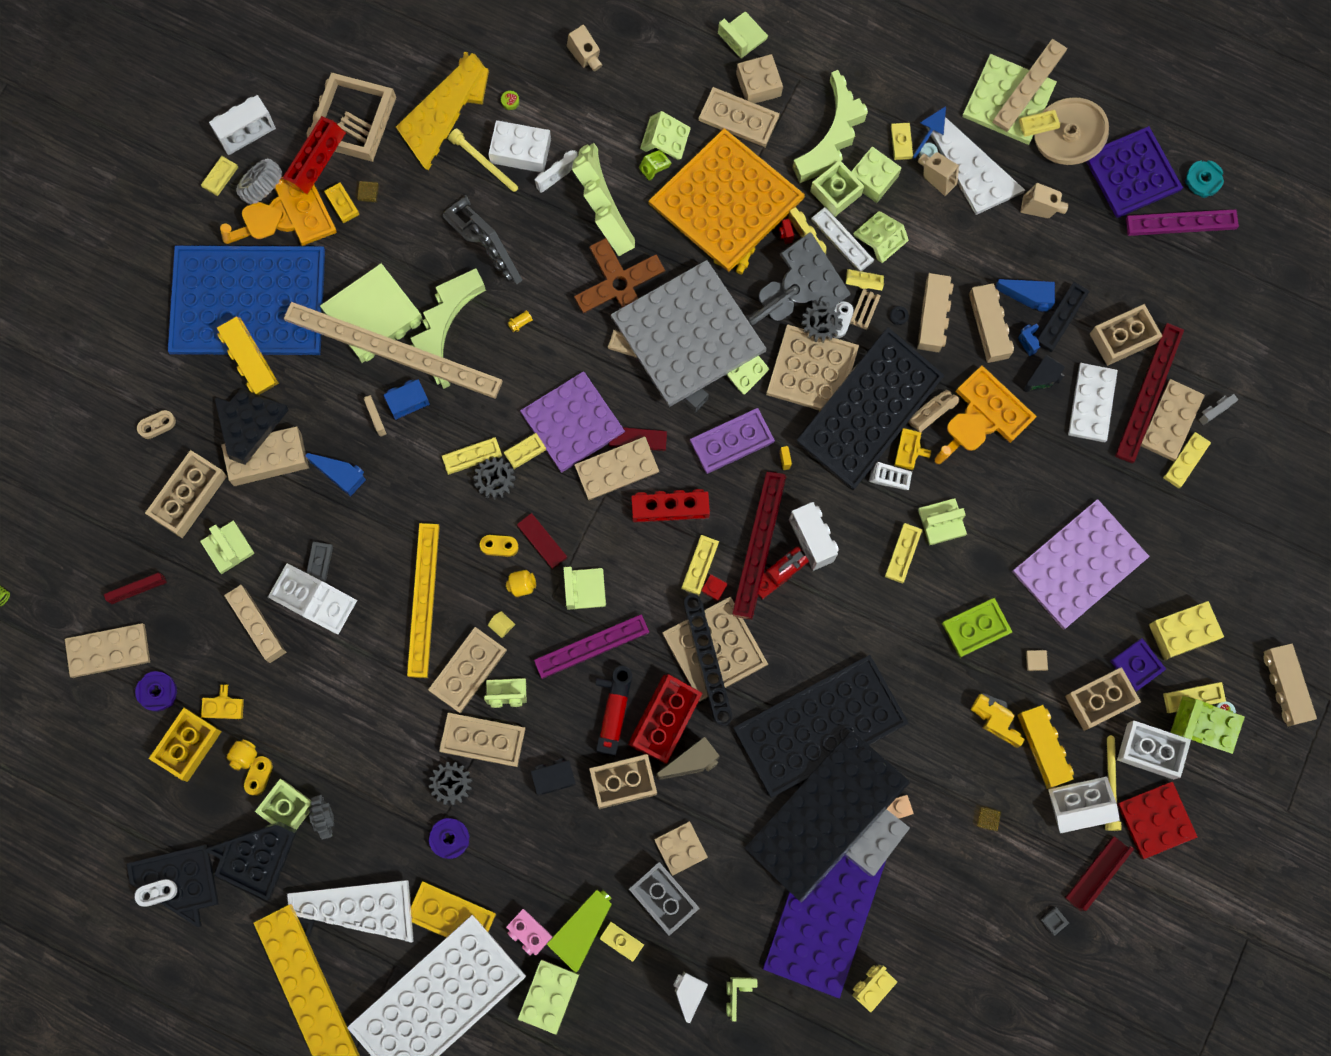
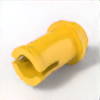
[508,310,533,332]

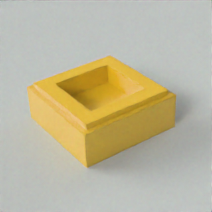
[780,446,792,470]

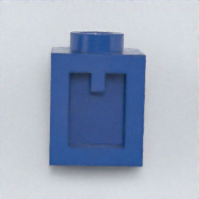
[1018,324,1040,356]

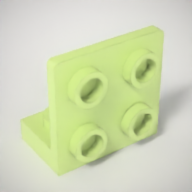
[718,12,768,58]
[640,111,690,160]
[854,211,909,263]
[726,356,769,394]
[564,567,606,610]
[484,679,527,708]
[726,977,757,1021]

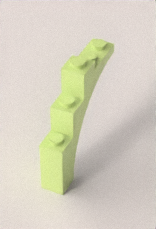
[792,70,868,183]
[572,143,635,256]
[410,269,486,389]

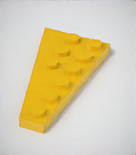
[396,53,486,170]

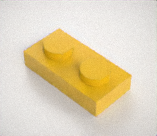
[324,182,359,223]

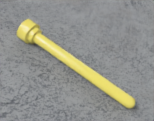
[448,128,518,192]
[1105,735,1121,831]

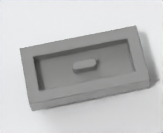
[1199,394,1238,426]

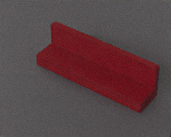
[1065,836,1134,911]

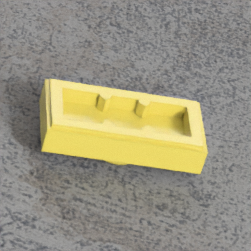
[1019,110,1060,137]
[891,123,913,160]
[201,156,238,196]
[846,269,884,291]
[504,433,546,469]
[600,922,644,962]

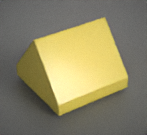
[488,611,515,638]

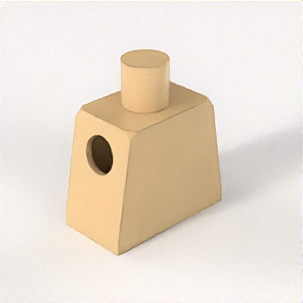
[567,24,602,71]
[918,152,959,196]
[1020,183,1068,218]

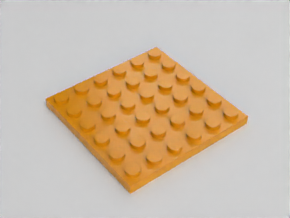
[648,128,805,272]

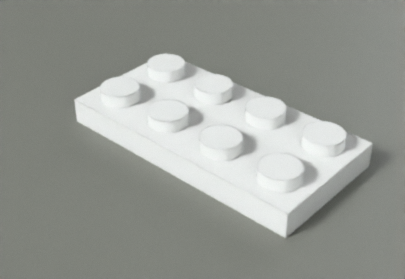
[1068,363,1118,442]

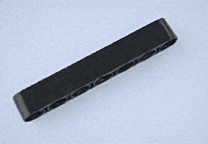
[684,594,732,727]

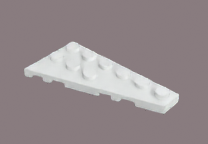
[926,117,1025,215]
[287,880,414,942]

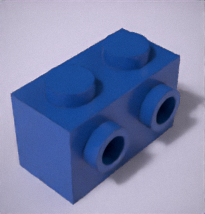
[384,379,430,420]

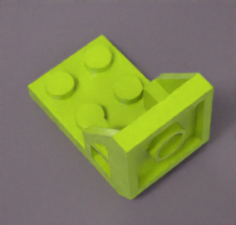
[1170,696,1245,754]

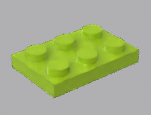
[942,598,1012,658]

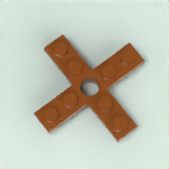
[574,238,665,314]

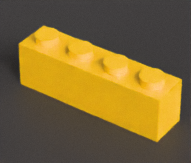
[217,316,279,395]
[1017,705,1074,789]

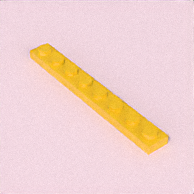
[407,523,440,678]

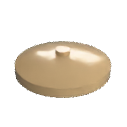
[1034,98,1109,165]

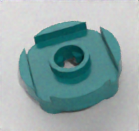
[1185,160,1224,198]

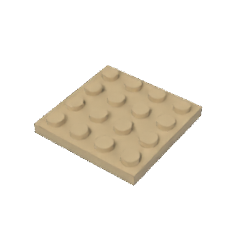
[766,324,859,411]
[662,597,768,702]

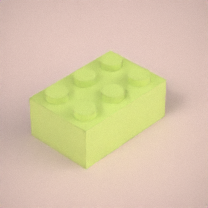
[518,960,580,1034]

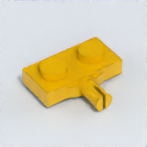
[894,428,931,470]
[201,685,244,719]

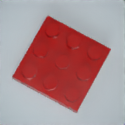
[1117,782,1197,860]

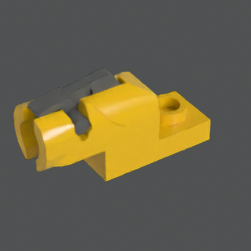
[971,693,1025,748]

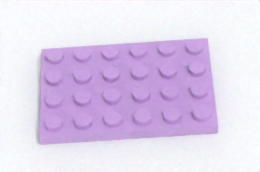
[1012,499,1150,630]

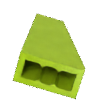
[547,890,612,973]

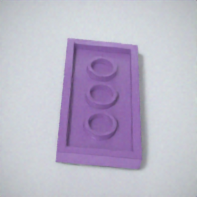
[690,408,775,474]

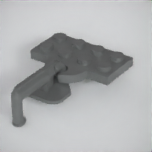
[443,195,522,284]
[745,232,851,325]

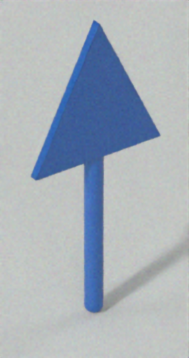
[913,106,946,158]

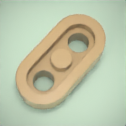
[137,410,176,439]

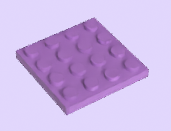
[520,371,625,473]

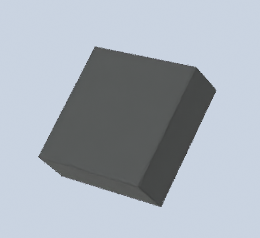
[1040,907,1069,936]

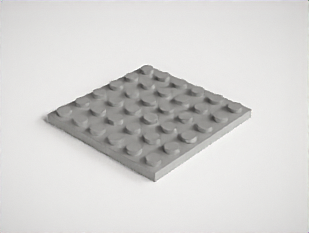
[611,260,766,407]

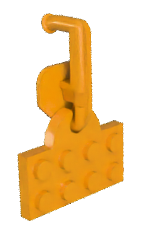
[220,177,336,246]
[935,366,1037,464]

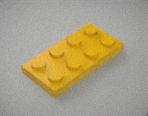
[411,881,496,938]

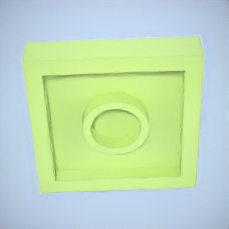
[918,498,967,546]
[200,521,255,574]

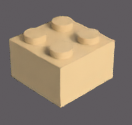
[736,54,783,104]

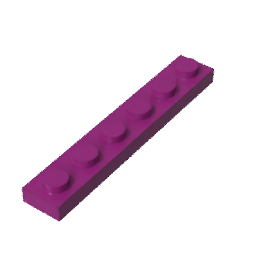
[1126,210,1239,236]
[534,614,649,679]

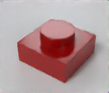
[779,219,794,244]
[701,575,727,601]

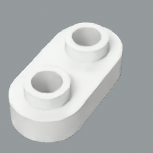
[830,302,853,338]
[135,880,177,907]

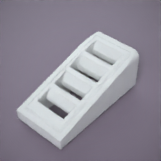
[869,462,912,490]

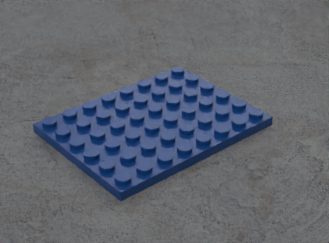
[168,246,325,355]

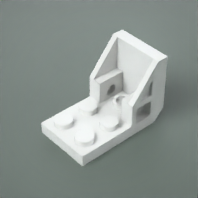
[268,563,357,634]

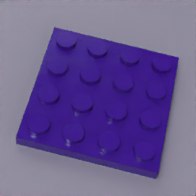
[1086,126,1183,218]

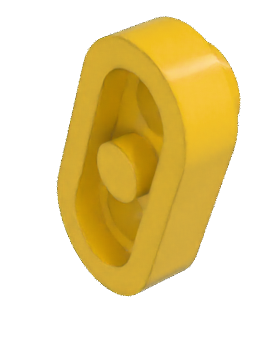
[480,535,519,557]
[244,756,273,796]

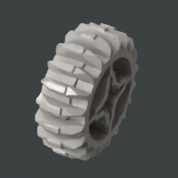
[236,159,282,205]

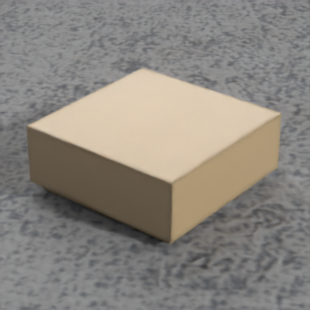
[1026,650,1048,671]

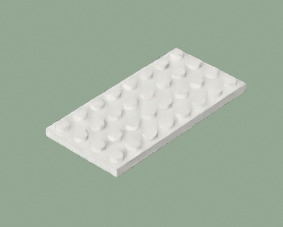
[347,914,526,1056]

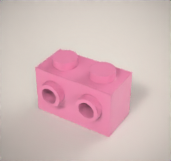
[506,909,553,956]

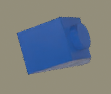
[995,279,1055,311]
[305,453,366,497]

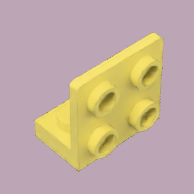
[852,965,897,1013]

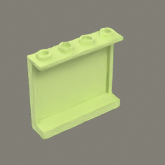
[320,263,423,363]

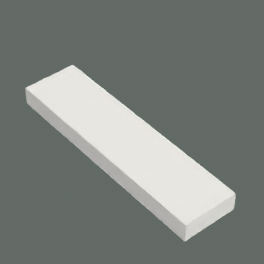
[811,207,874,272]

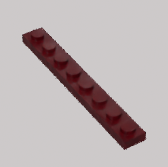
[1115,323,1184,464]
[732,472,786,620]

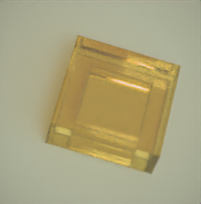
[357,181,379,202]
[977,807,1001,832]

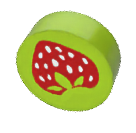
[501,91,519,110]

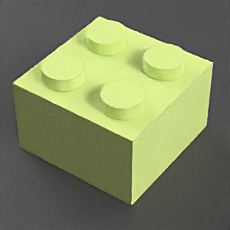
[851,147,901,203]
[810,160,864,217]
[255,779,312,830]

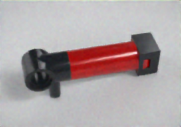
[595,666,632,757]

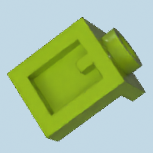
[639,150,671,180]

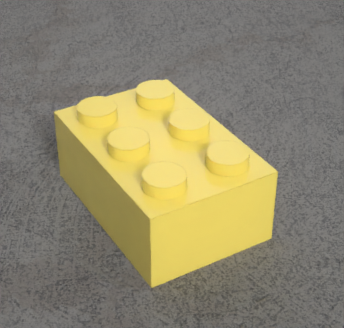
[1149,601,1224,660]

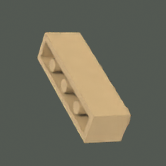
[917,273,953,352]
[969,283,1014,363]
[224,585,287,663]
[1264,643,1317,727]

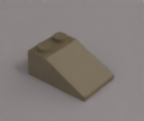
[657,737,719,780]

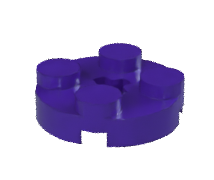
[135,671,177,711]
[429,818,470,859]

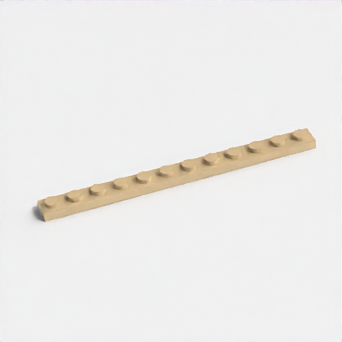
[284,302,503,399]

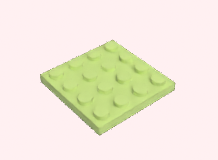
[962,54,1057,145]

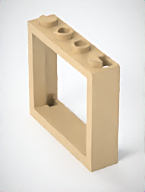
[307,73,396,162]

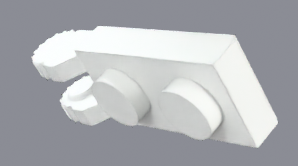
[535,150,578,193]

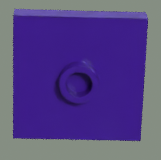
[1111,638,1166,692]

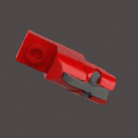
[758,547,809,600]

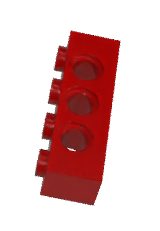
[283,116,346,195]
[632,489,710,522]

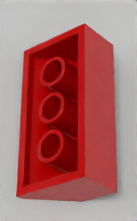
[628,674,703,764]

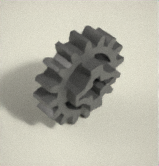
[801,301,843,343]
[473,457,516,500]
[429,762,473,806]
[309,795,335,840]

